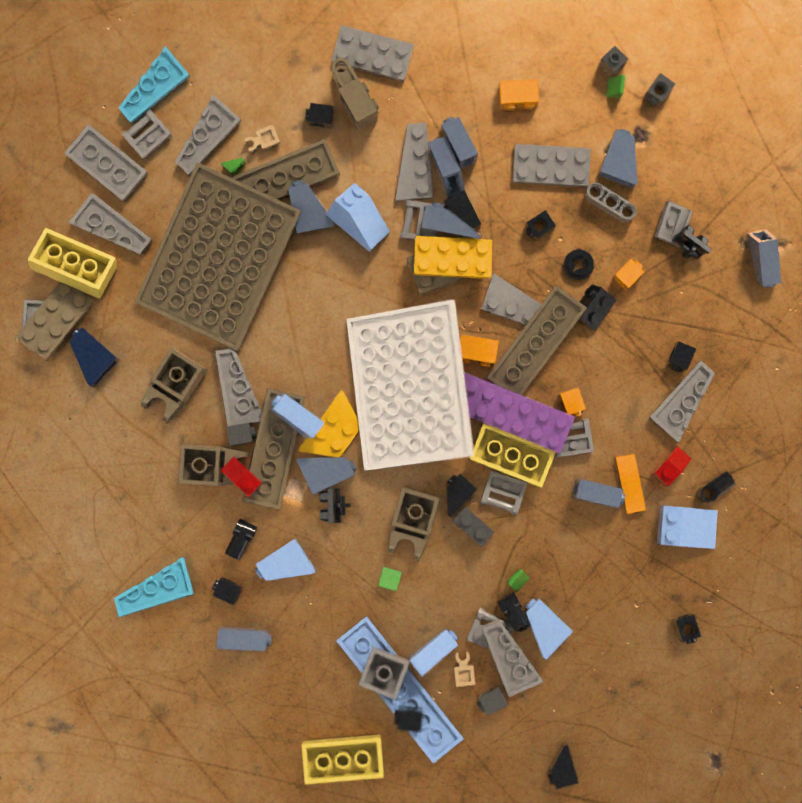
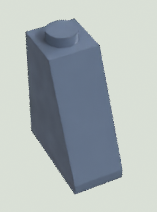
[441,117,478,169]
[598,129,638,189]
[428,136,465,199]
[288,180,334,233]
[747,230,781,288]
[297,457,357,495]
[572,479,625,508]
[217,626,272,651]

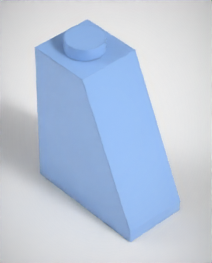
[270,394,324,438]
[255,539,316,581]
[524,598,573,659]
[409,628,458,676]

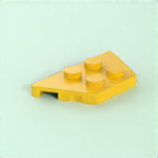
[298,390,360,458]

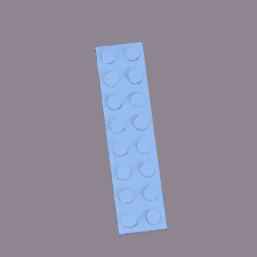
[336,616,464,763]

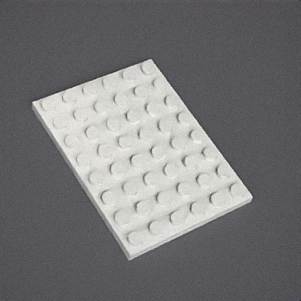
[347,300,474,471]

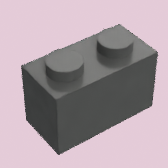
[452,506,495,547]

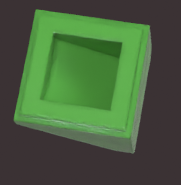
[607,75,626,99]
[221,158,246,177]
[378,567,402,591]
[507,569,530,591]

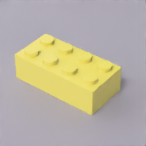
[28,228,117,299]
[469,423,556,488]
[302,734,384,784]

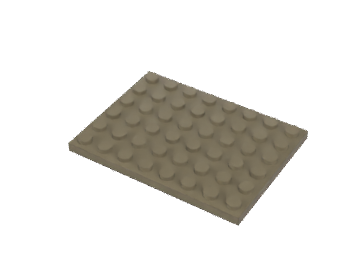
[135,162,302,351]

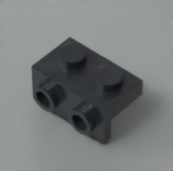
[579,284,616,331]

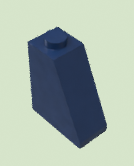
[69,327,120,388]

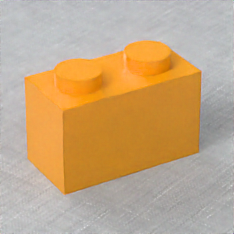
[499,79,539,111]
[460,335,499,368]

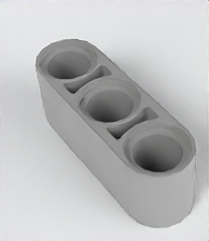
[585,183,637,223]

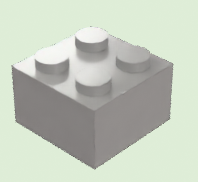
[359,646,410,699]

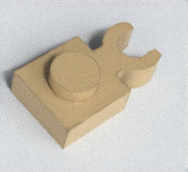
[245,125,280,153]
[454,651,475,687]

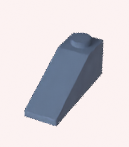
[422,202,482,239]

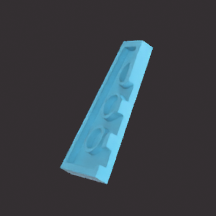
[118,46,190,124]
[114,557,194,617]

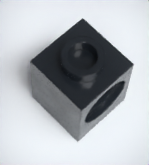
[305,103,334,129]
[525,210,556,241]
[667,341,696,373]
[211,577,243,605]
[673,613,702,644]

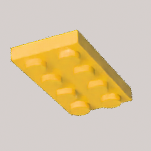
[414,236,492,279]

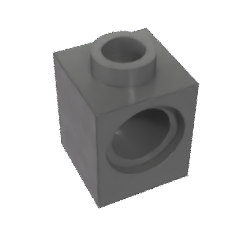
[599,46,628,78]
[644,73,675,107]
[226,423,256,446]
[476,686,508,716]

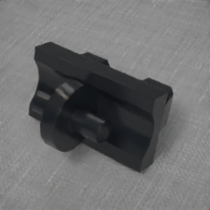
[672,225,711,259]
[319,488,351,523]

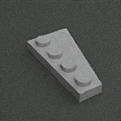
[175,95,241,176]
[395,123,433,202]
[68,193,153,255]
[481,273,541,325]
[215,348,262,427]
[649,361,715,443]
[481,619,544,697]

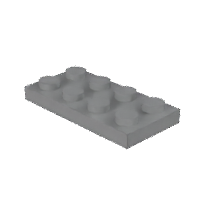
[331,25,414,82]
[64,124,148,202]
[513,144,591,187]

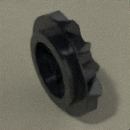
[564,249,594,280]

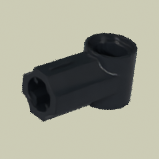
[696,471,736,503]
[225,519,257,560]
[497,592,531,633]

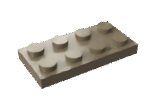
[15,282,94,361]

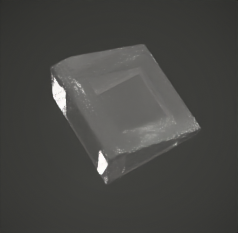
[283,478,308,502]

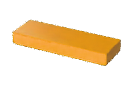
[615,454,646,514]

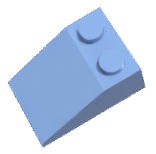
[326,183,390,252]
[657,506,718,549]

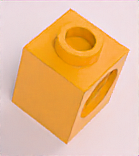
[613,259,644,290]
[558,388,586,417]

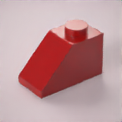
[651,446,691,487]
[220,456,262,497]

